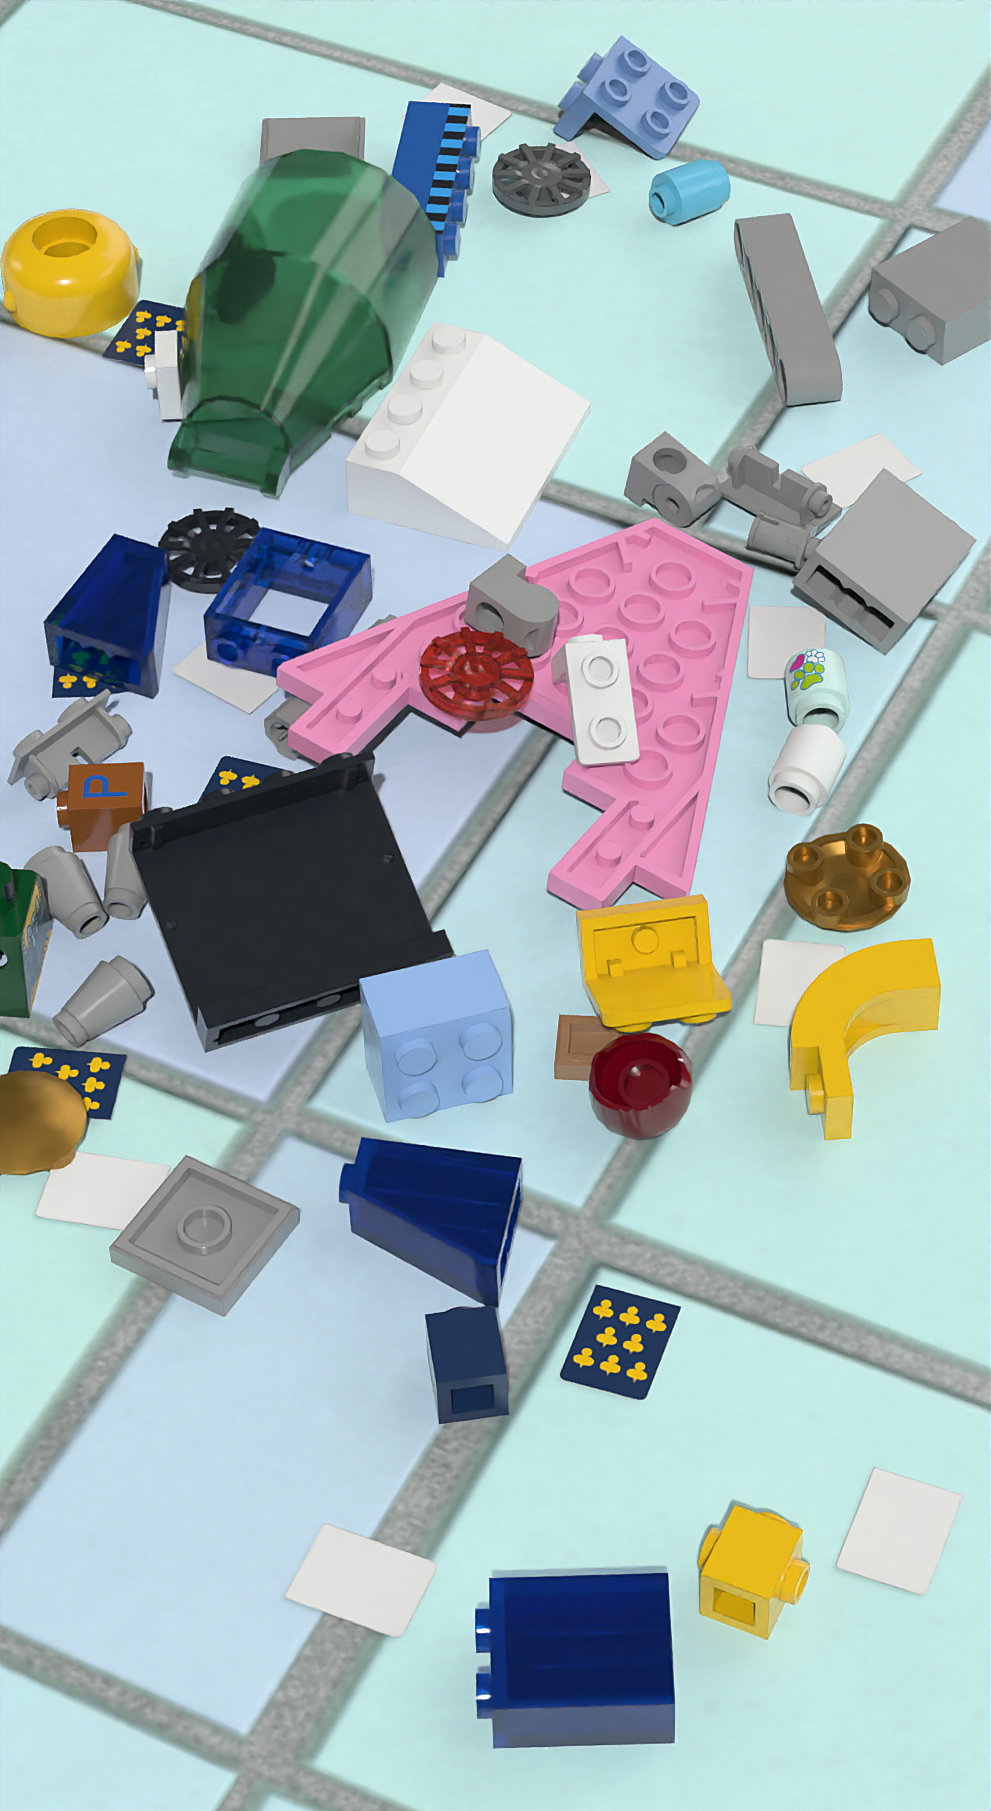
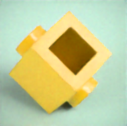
[698,1505,810,1640]

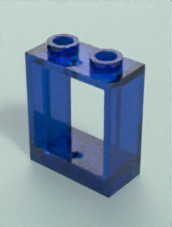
[203,527,373,678]

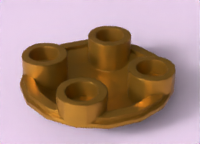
[784,823,911,932]
[0,1070,87,1176]

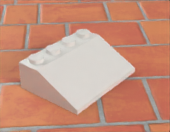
[345,322,591,553]

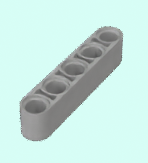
[734,213,843,406]

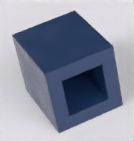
[425,1305,509,1424]

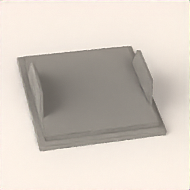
[258,116,366,187]

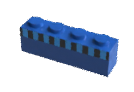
[378,101,481,278]

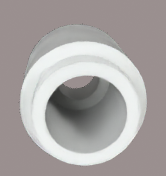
[768,724,847,816]

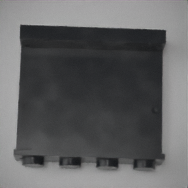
[128,750,454,1053]

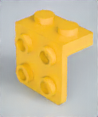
[576,894,732,1032]

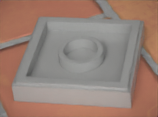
[109,1155,300,1317]

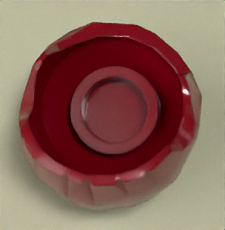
[588,1032,694,1140]

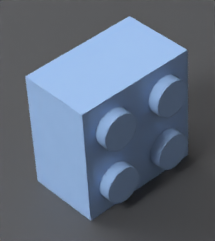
[359,949,513,1123]

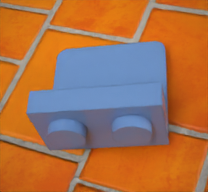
[553,35,700,160]

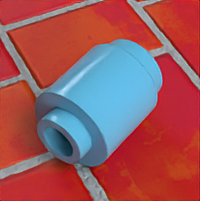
[649,159,731,225]

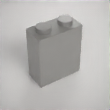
[869,216,991,366]
[792,468,977,655]

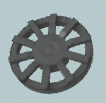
[492,142,591,215]

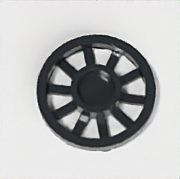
[158,507,268,593]

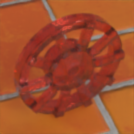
[418,627,534,721]

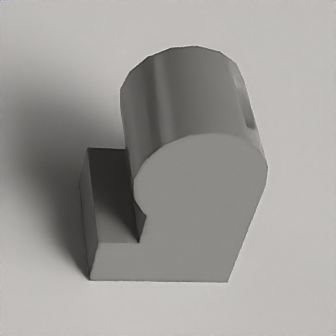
[624,431,721,527]
[464,553,559,657]

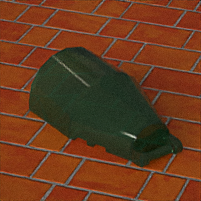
[167,149,440,498]

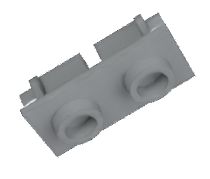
[720,445,842,534]
[7,689,130,800]

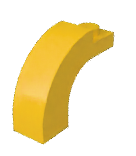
[789,938,941,1140]

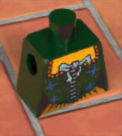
[0,861,53,1018]

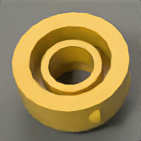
[0,208,140,338]

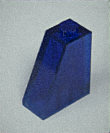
[43,533,171,699]
[339,1137,523,1308]

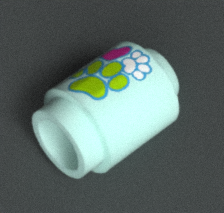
[785,648,850,733]

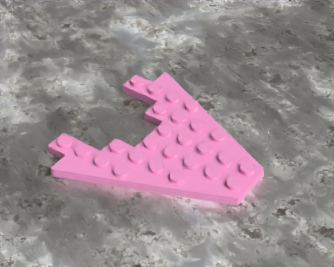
[276,517,754,910]

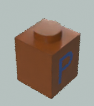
[57,762,149,853]

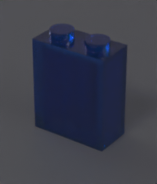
[475,1573,675,1749]

